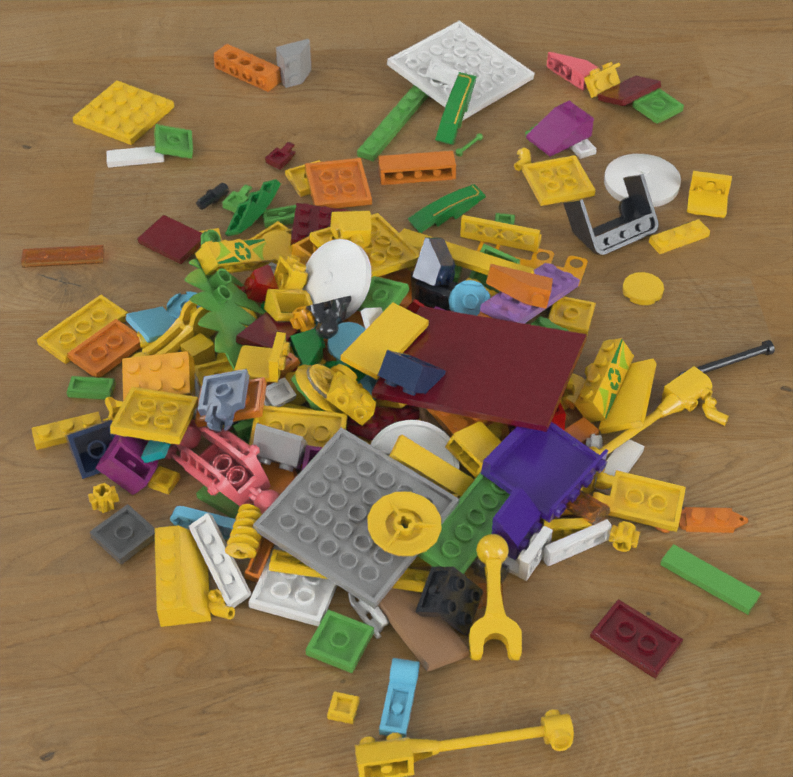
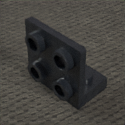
[415,280,458,311]
[415,567,483,635]

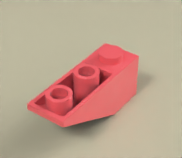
[547,52,600,91]

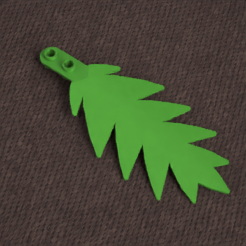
[184,230,265,370]

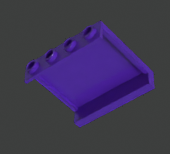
[481,422,608,523]

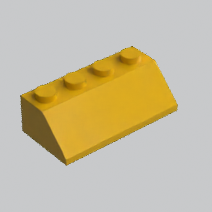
[155,525,211,627]

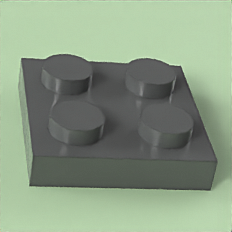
[90,504,155,565]

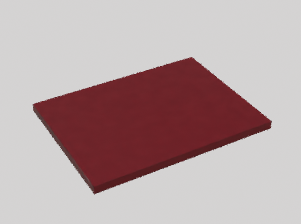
[371,306,587,432]

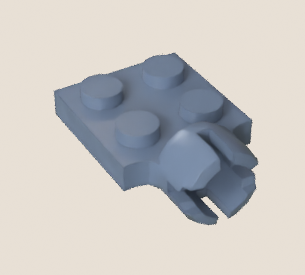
[198,369,250,432]

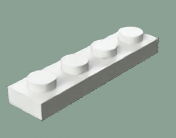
[188,513,252,608]

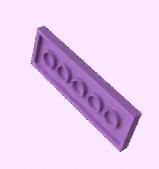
[480,263,580,324]

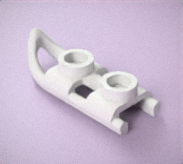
[349,593,389,639]

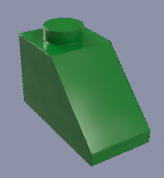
[290,328,325,366]

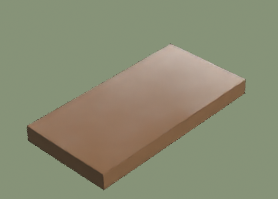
[377,588,470,672]

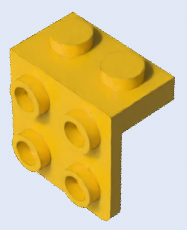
[687,171,732,218]
[234,332,290,383]

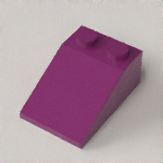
[526,101,594,157]

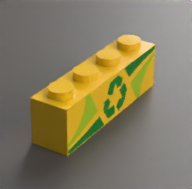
[195,238,274,275]
[574,338,634,422]

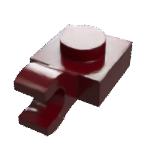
[265,142,296,170]

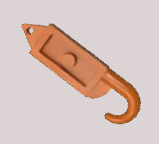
[655,507,749,533]

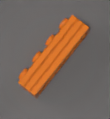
[245,536,275,583]

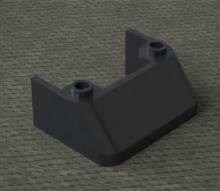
[563,174,659,255]

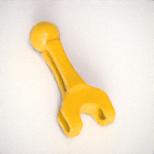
[131,300,216,358]
[469,534,522,661]

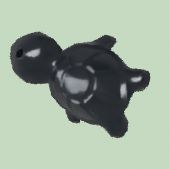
[307,295,352,339]

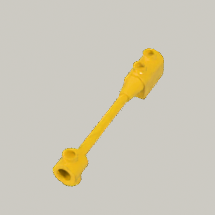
[589,366,713,477]
[355,709,574,777]

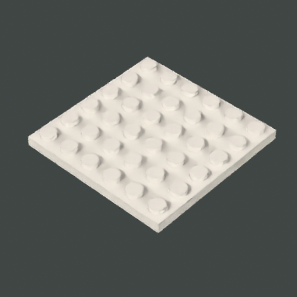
[387,21,535,120]

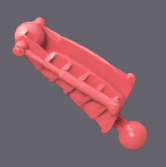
[164,419,280,514]

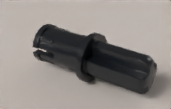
[196,183,229,210]

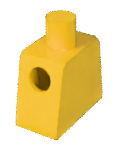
[330,211,371,249]
[445,422,502,478]

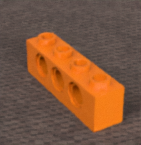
[213,44,281,92]

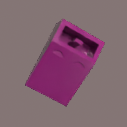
[96,435,159,495]

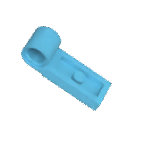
[379,658,420,738]

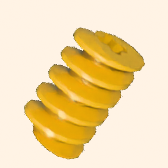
[225,504,262,559]

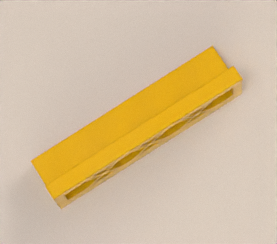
[460,215,542,252]

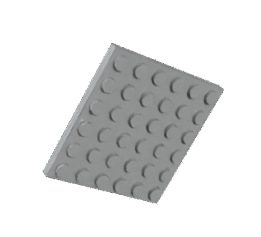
[253,427,459,609]

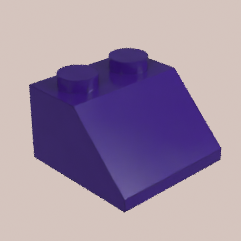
[491,485,542,561]

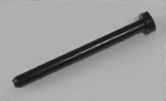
[679,340,775,376]

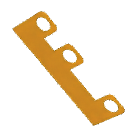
[477,241,588,287]

